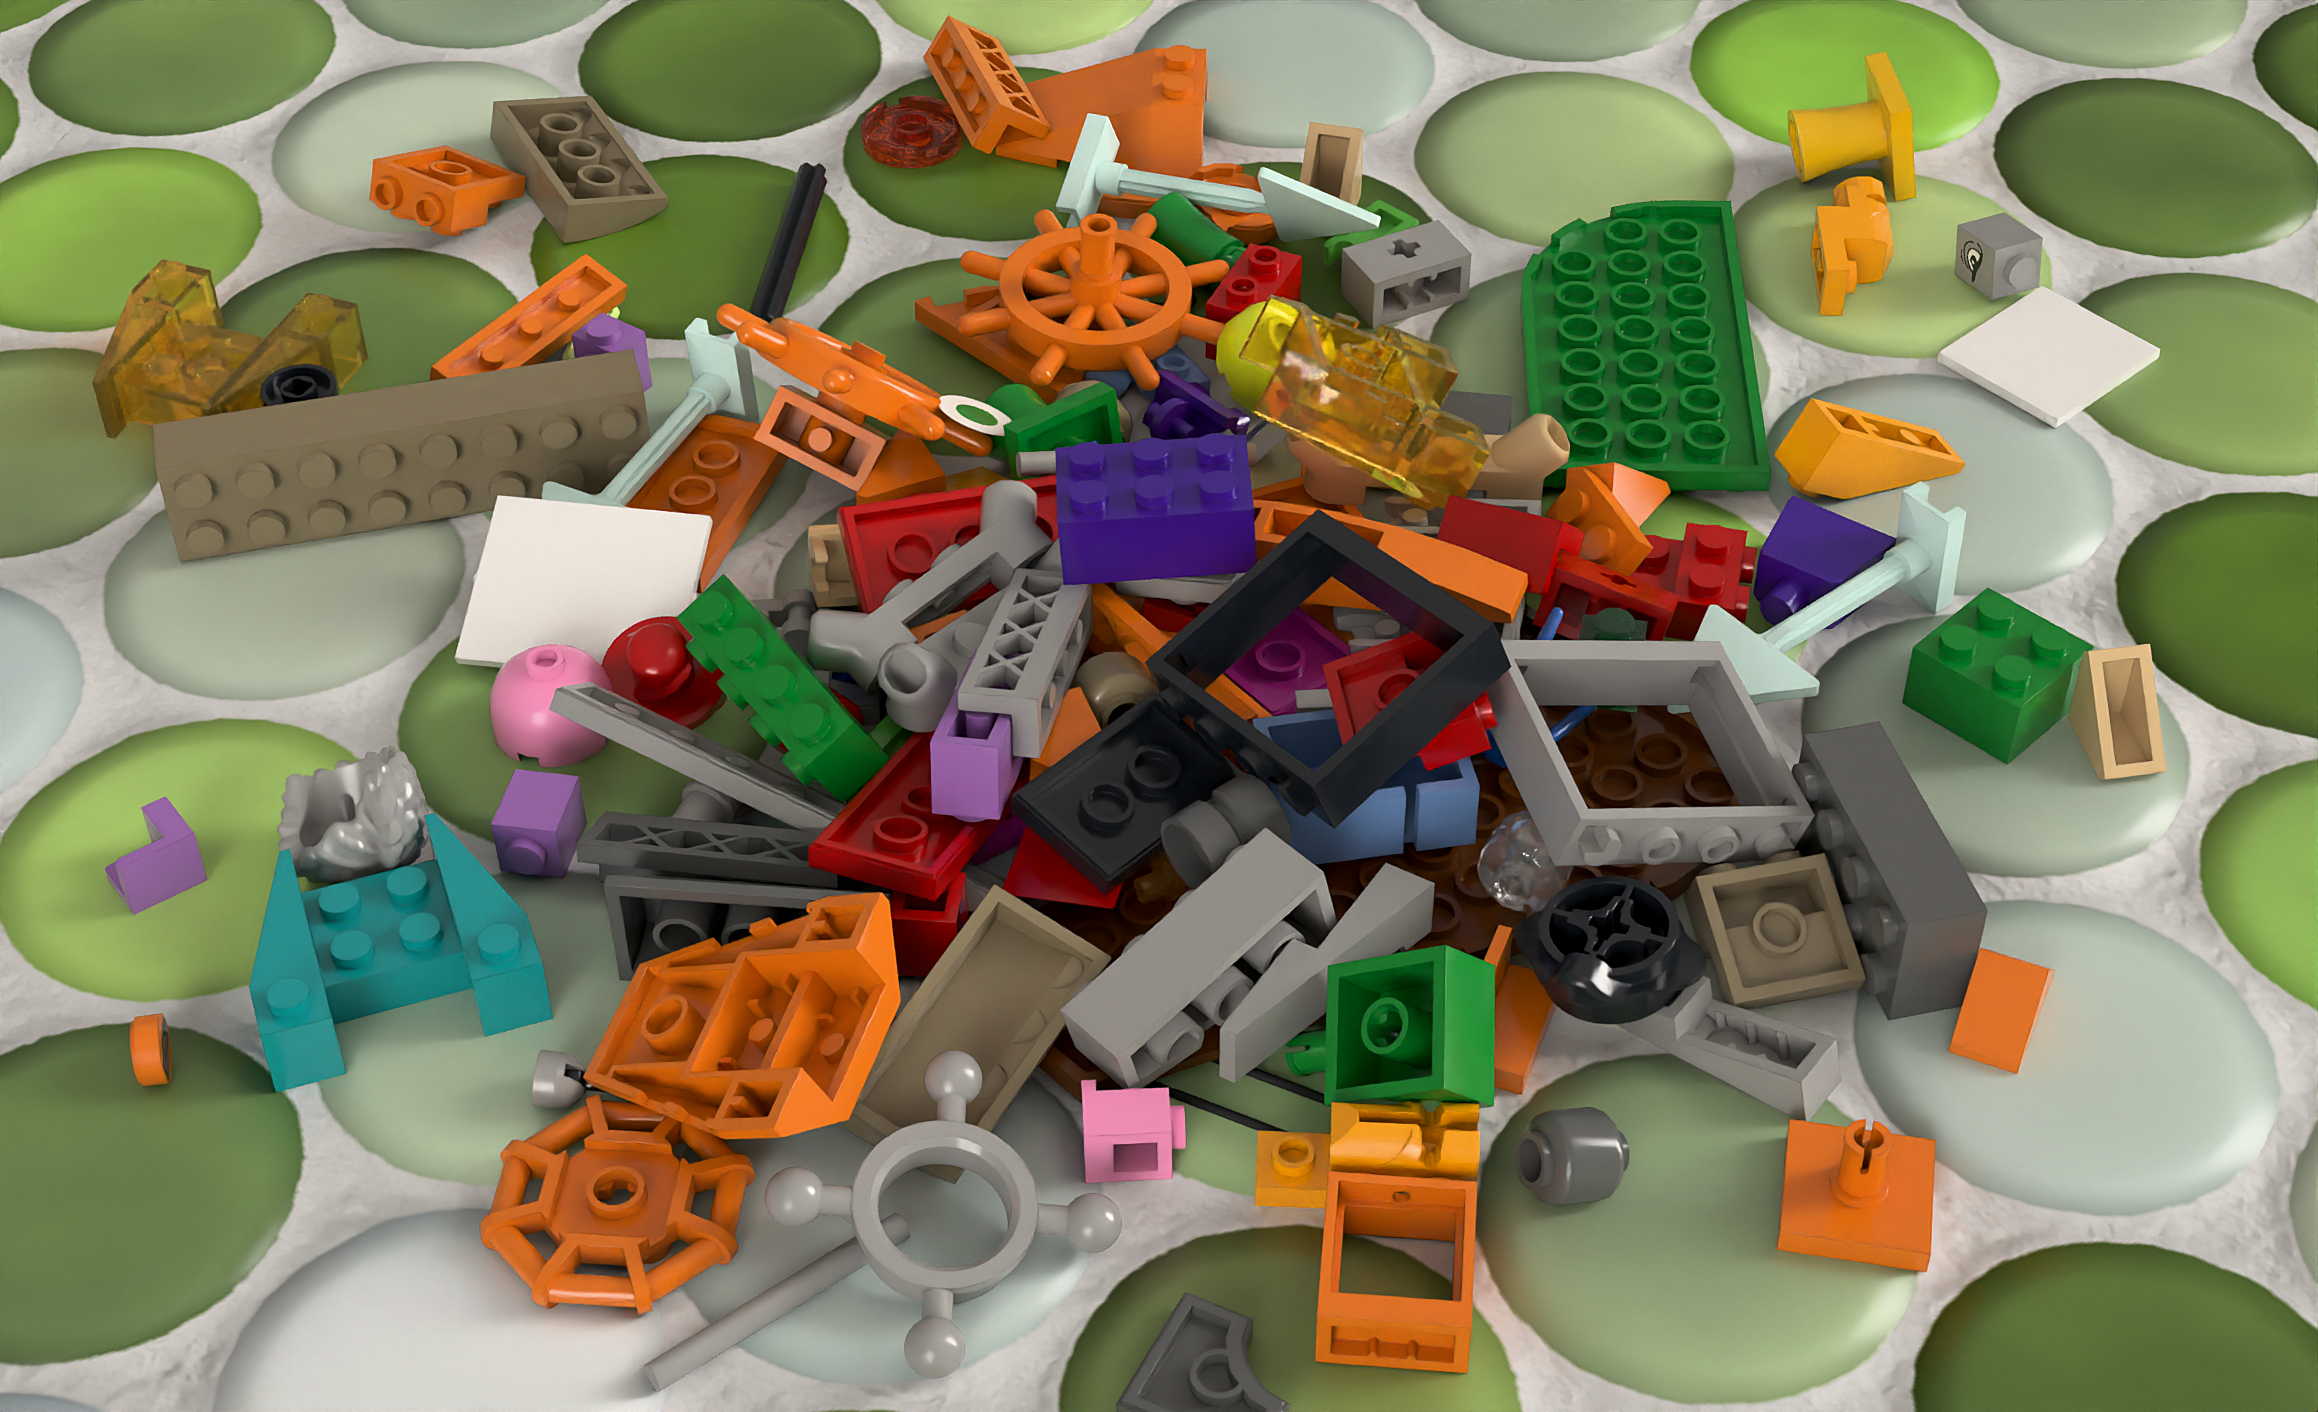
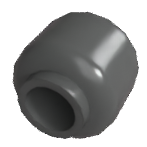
[1515,1107,1630,1206]

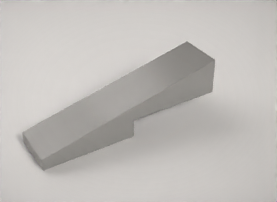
[1219,863,1435,1083]
[1615,976,1841,1122]

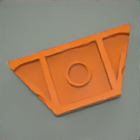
[914,285,1086,404]

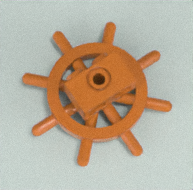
[717,303,993,492]

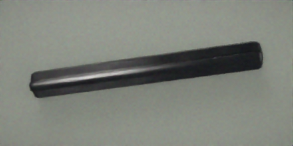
[749,162,827,323]

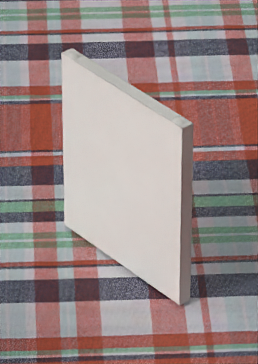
[1937,286,2161,428]

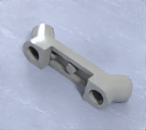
[807,480,1054,695]
[877,538,1062,732]

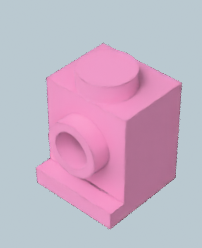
[1081,1080,1186,1183]

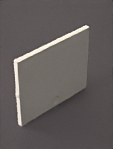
[455,495,713,668]

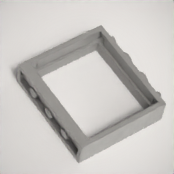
[1486,640,1815,866]

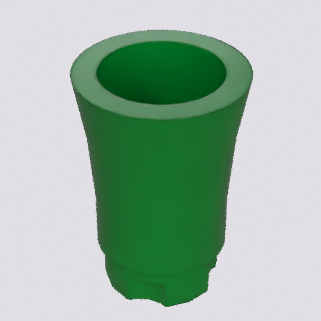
[1147,192,1247,294]

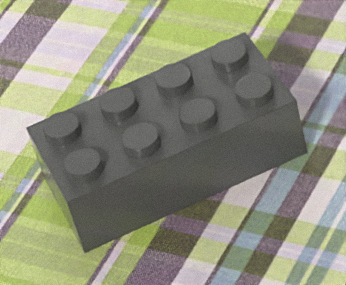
[1792,721,1988,1021]

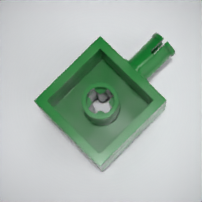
[1285,945,1495,1112]

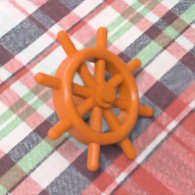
[957,209,1230,391]

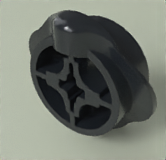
[1515,876,1706,1025]

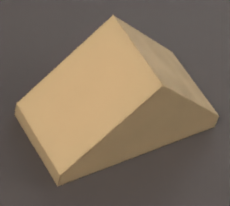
[1299,122,1364,235]
[2068,644,2167,780]

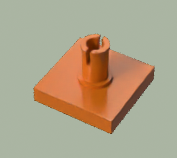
[1777,1119,1936,1272]

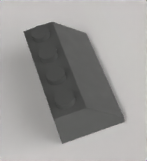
[604,874,893,981]

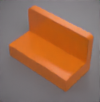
[1484,925,1557,1095]

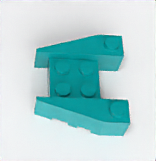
[249,813,553,1093]

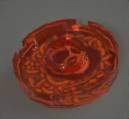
[860,95,965,169]

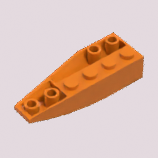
[1253,499,1528,624]

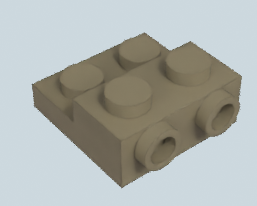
[1684,851,1866,1010]

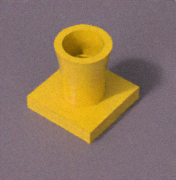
[1787,51,1916,202]

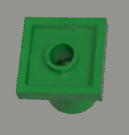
[982,381,1123,481]

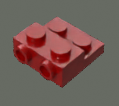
[1630,522,1757,641]
[1322,631,1498,771]

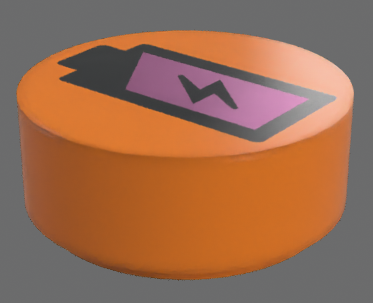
[130,1013,173,1087]

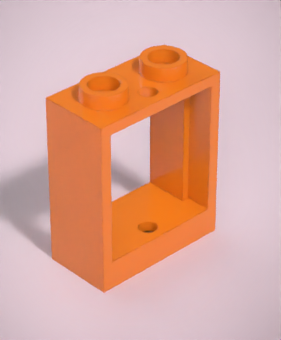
[1315,1171,1477,1373]

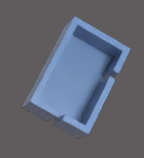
[1252,709,1480,865]

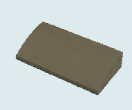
[836,884,1112,1184]

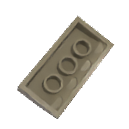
[490,96,668,243]

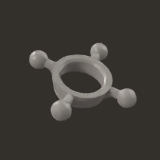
[765,1050,1122,1379]

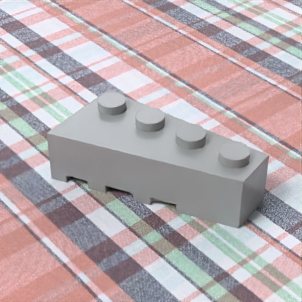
[1060,827,1337,1089]

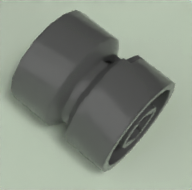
[1160,772,1291,889]

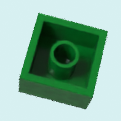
[1902,587,2094,765]

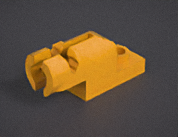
[1810,176,1894,316]
[1255,1101,1480,1209]

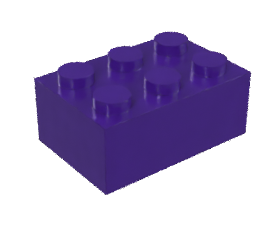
[1055,433,1256,585]

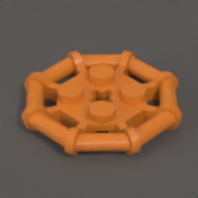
[479,1094,755,1315]

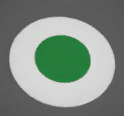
[938,395,1012,436]

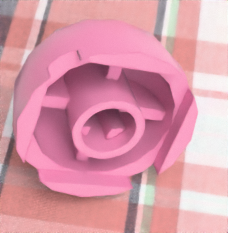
[489,644,612,768]

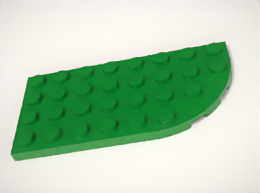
[1520,200,1771,492]

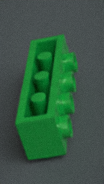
[676,574,890,803]

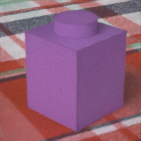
[491,769,587,878]

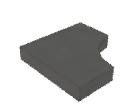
[1116,1292,1290,1412]

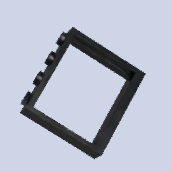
[1145,509,1512,829]

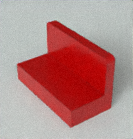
[1437,495,1585,596]

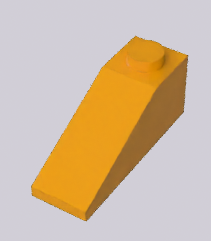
[1774,398,1966,500]

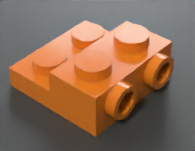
[369,145,526,236]

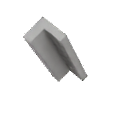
[957,568,1093,758]

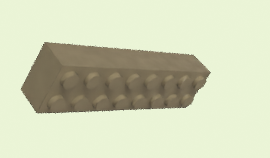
[152,349,650,562]

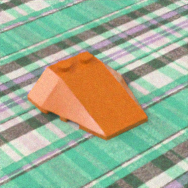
[996,45,1208,178]
[583,892,901,1139]

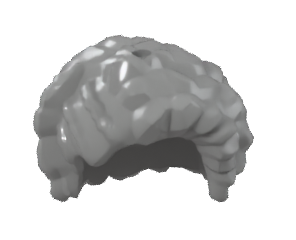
[277,746,429,884]

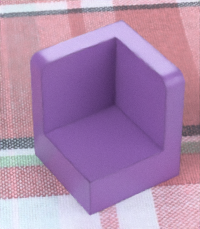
[105,796,208,915]

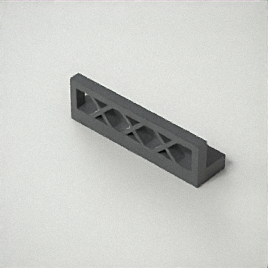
[576,811,863,890]

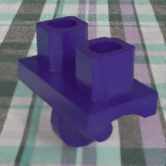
[1142,369,1250,440]

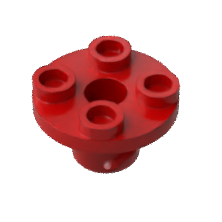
[601,616,728,730]

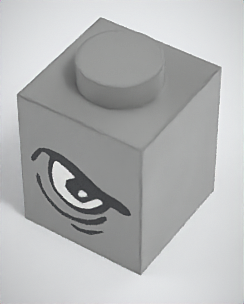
[1955,212,2043,300]

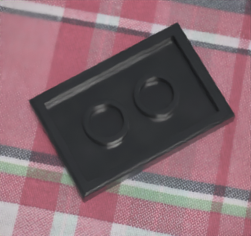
[1009,694,1243,895]

